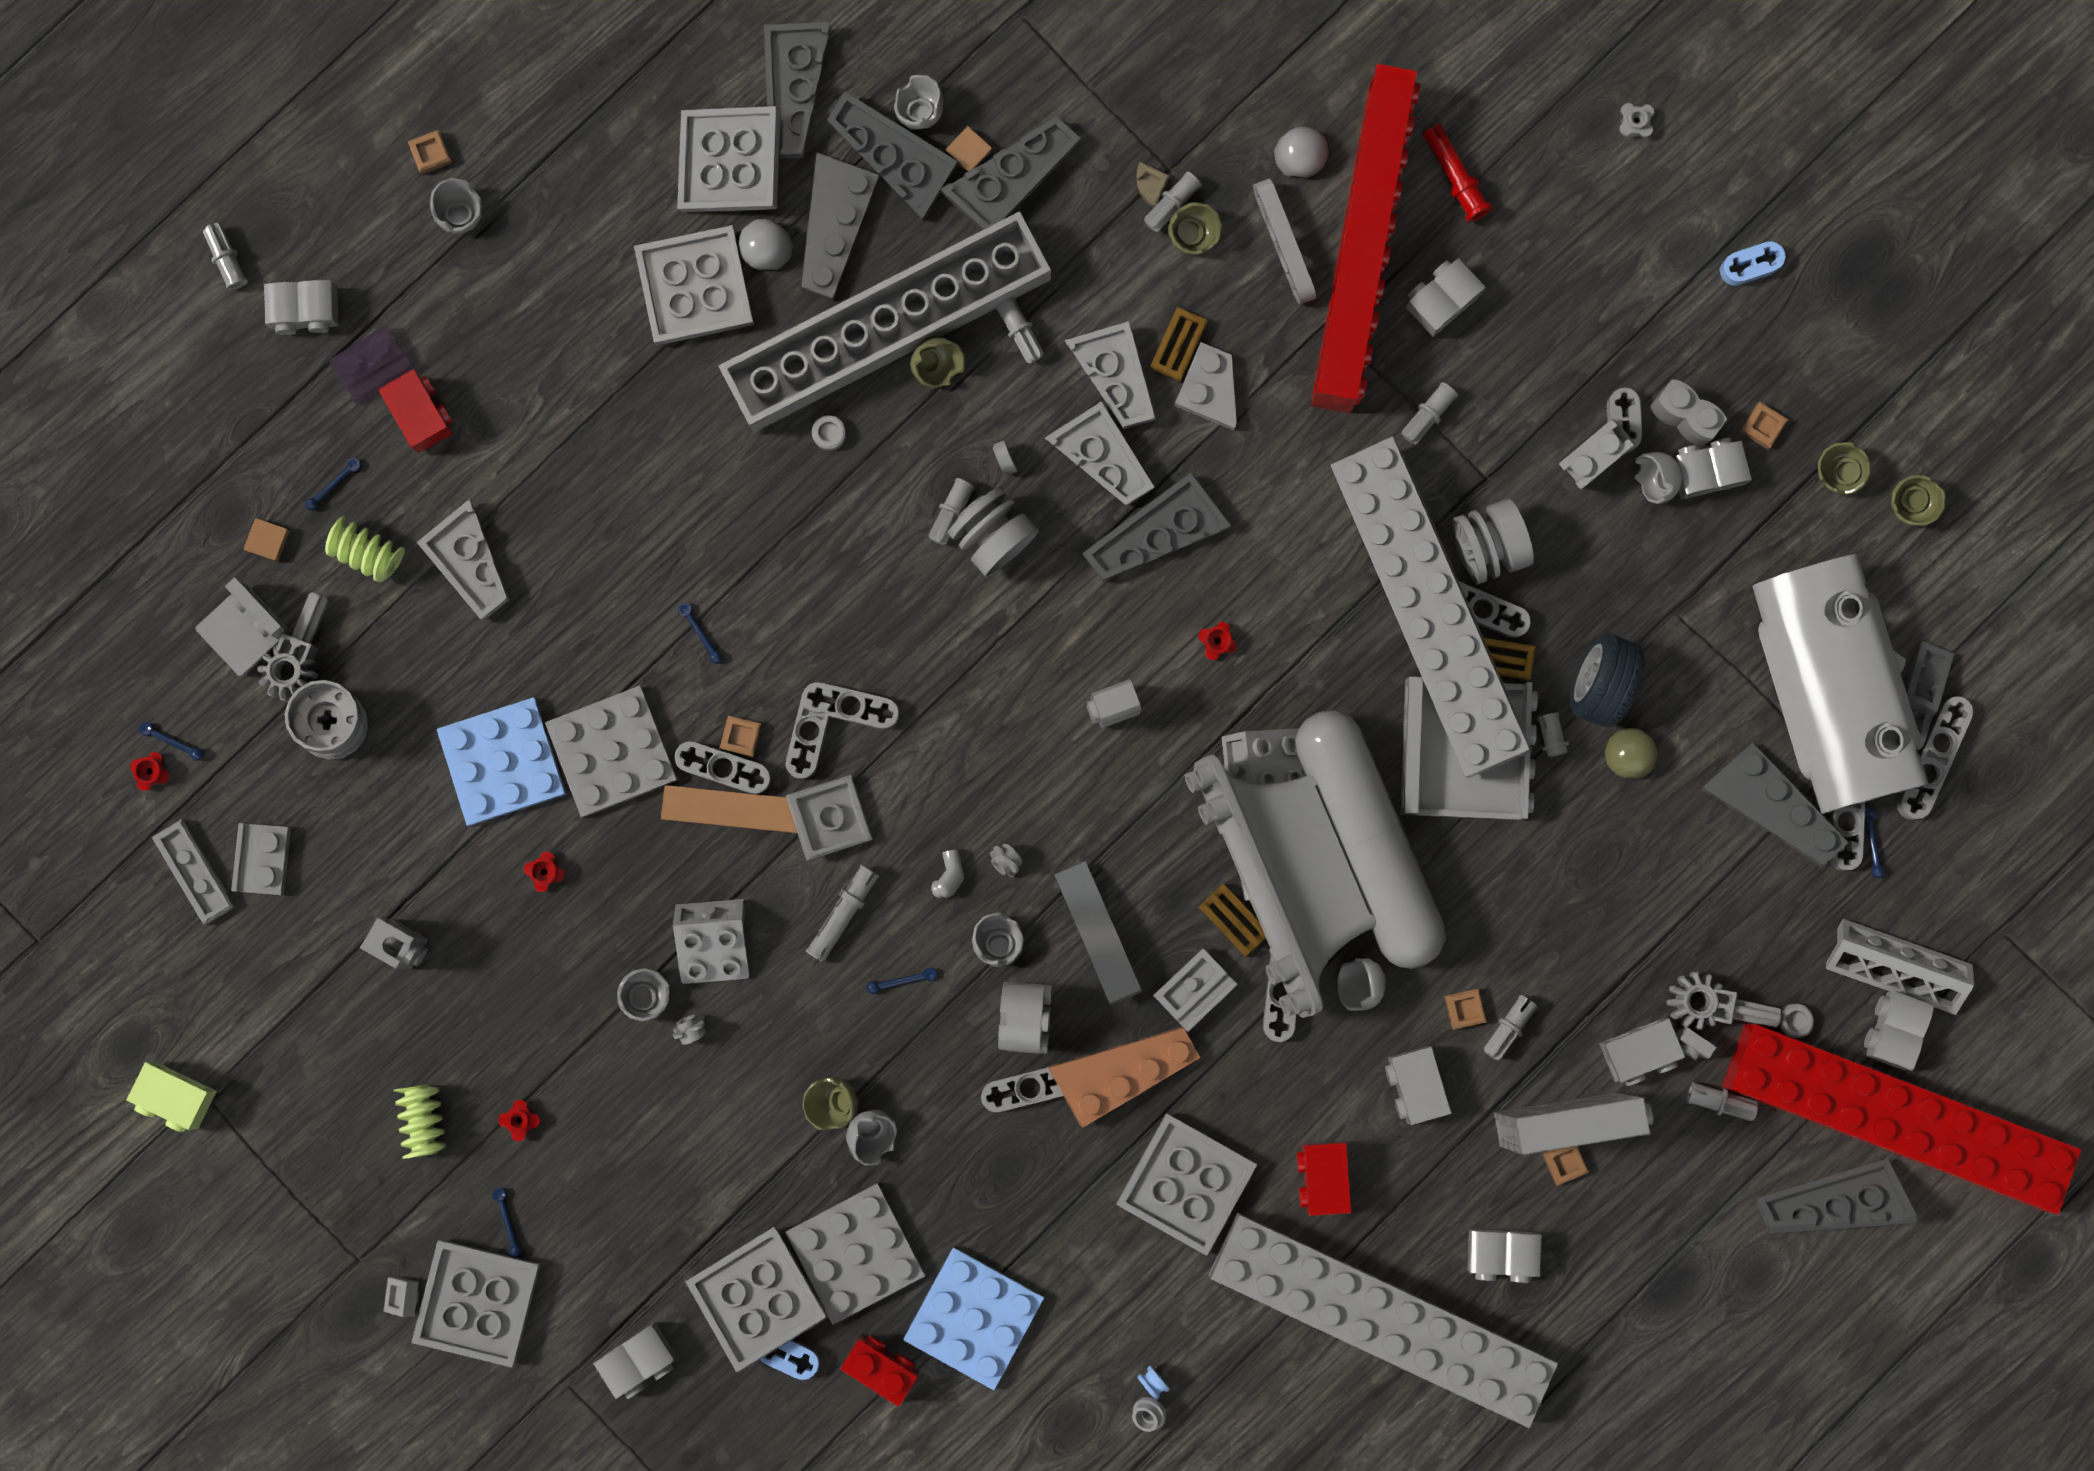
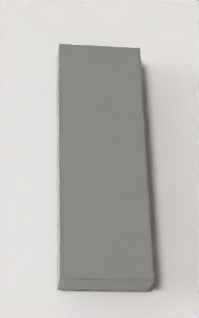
[152,819,236,925]

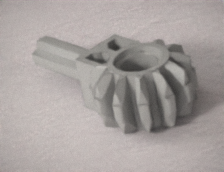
[257,592,328,702]
[1666,972,1781,1031]

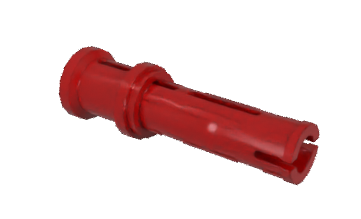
[1422,123,1494,223]

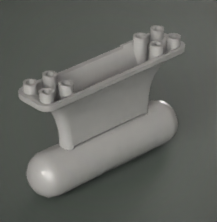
[1185,710,1446,1018]

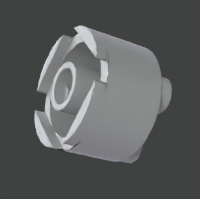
[998,982,1052,1054]

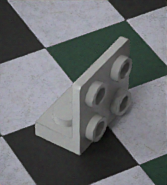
[195,577,292,676]
[1221,728,1305,784]
[673,899,750,984]

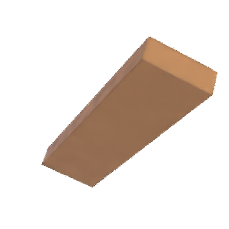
[661,785,797,834]

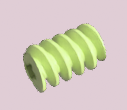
[325,516,405,583]
[394,1085,446,1159]

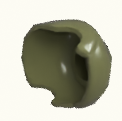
[1168,202,1222,255]
[910,337,965,388]
[1818,442,1872,495]
[1891,475,1946,526]
[1604,728,1659,779]
[802,1077,858,1130]

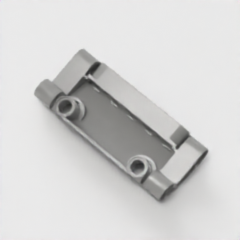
[1752,554,1929,814]

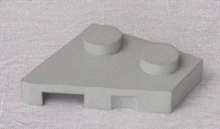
[1174,342,1237,430]

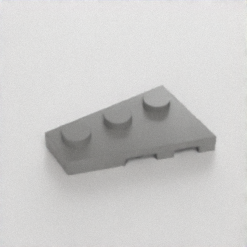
[1064,321,1157,429]
[1045,402,1155,506]

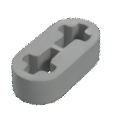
[1607,387,1642,453]

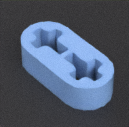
[1720,241,1785,286]
[760,1339,820,1380]

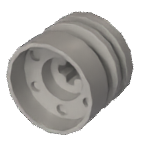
[948,487,1039,577]
[1453,498,1534,585]
[285,680,368,760]

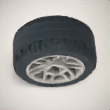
[1570,633,1646,728]

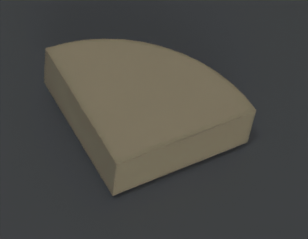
[1136,162,1170,208]

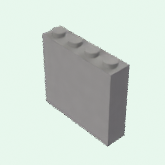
[1494,1093,1653,1154]

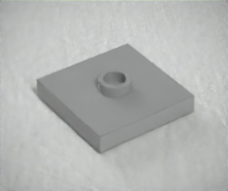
[786,775,872,861]

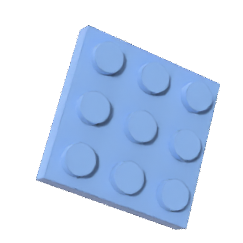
[437,697,567,826]
[903,1246,1044,1390]

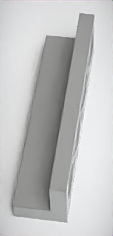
[1826,919,1974,1015]

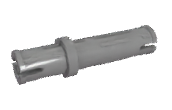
[806,865,879,963]

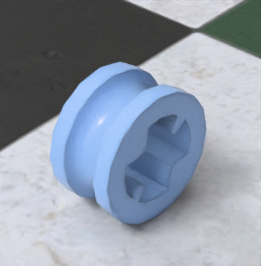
[1137,1365,1170,1401]

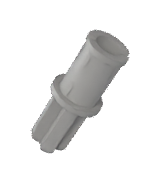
[1144,172,1202,232]
[203,223,248,290]
[996,297,1044,364]
[1401,382,1458,445]
[929,478,975,545]
[1484,995,1538,1061]
[1687,1082,1758,1121]

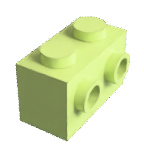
[127,1061,217,1133]

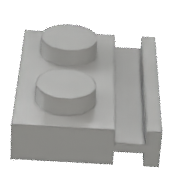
[231,823,291,896]
[1153,948,1238,1032]

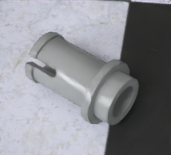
[1537,712,1569,757]

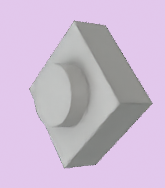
[1676,1027,1716,1060]
[384,1277,419,1317]

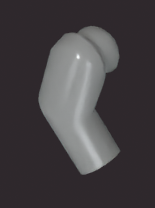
[931,849,964,898]

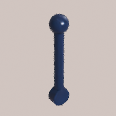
[305,458,361,511]
[678,603,723,664]
[139,722,204,761]
[1864,808,1885,878]
[866,968,937,994]
[492,1188,523,1258]

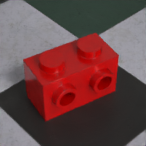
[378,369,454,454]
[1296,1141,1351,1216]
[840,1334,919,1407]

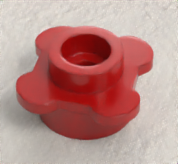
[1198,622,1237,660]
[130,752,170,791]
[524,852,565,892]
[498,1100,540,1141]

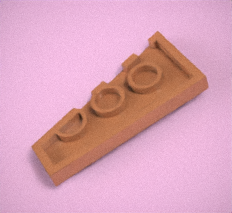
[1047,1027,1200,1128]

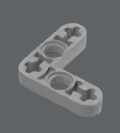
[786,682,899,780]

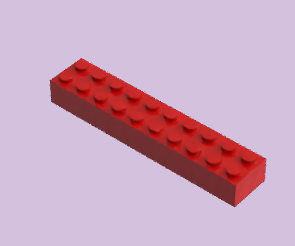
[1311,64,1421,413]
[1722,1023,2081,1215]

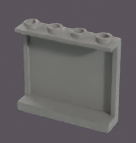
[1400,677,1538,821]

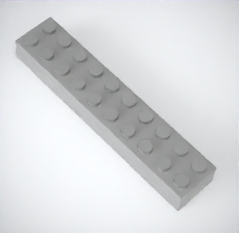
[718,211,1051,433]
[1330,436,1533,778]
[1209,1212,1558,1428]

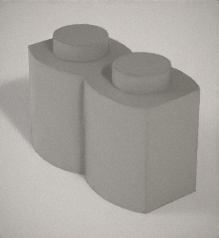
[1406,258,1486,337]
[264,280,339,335]
[1650,379,1727,446]
[1674,438,1752,499]
[1086,679,1141,728]
[1864,991,1934,1071]
[1467,1229,1541,1283]
[593,1322,677,1399]

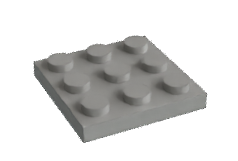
[677,106,781,212]
[634,225,754,346]
[545,686,678,818]
[1116,1113,1257,1256]
[786,1183,925,1325]
[686,1227,828,1373]
[412,1239,541,1368]

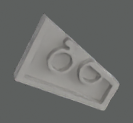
[417,499,510,621]

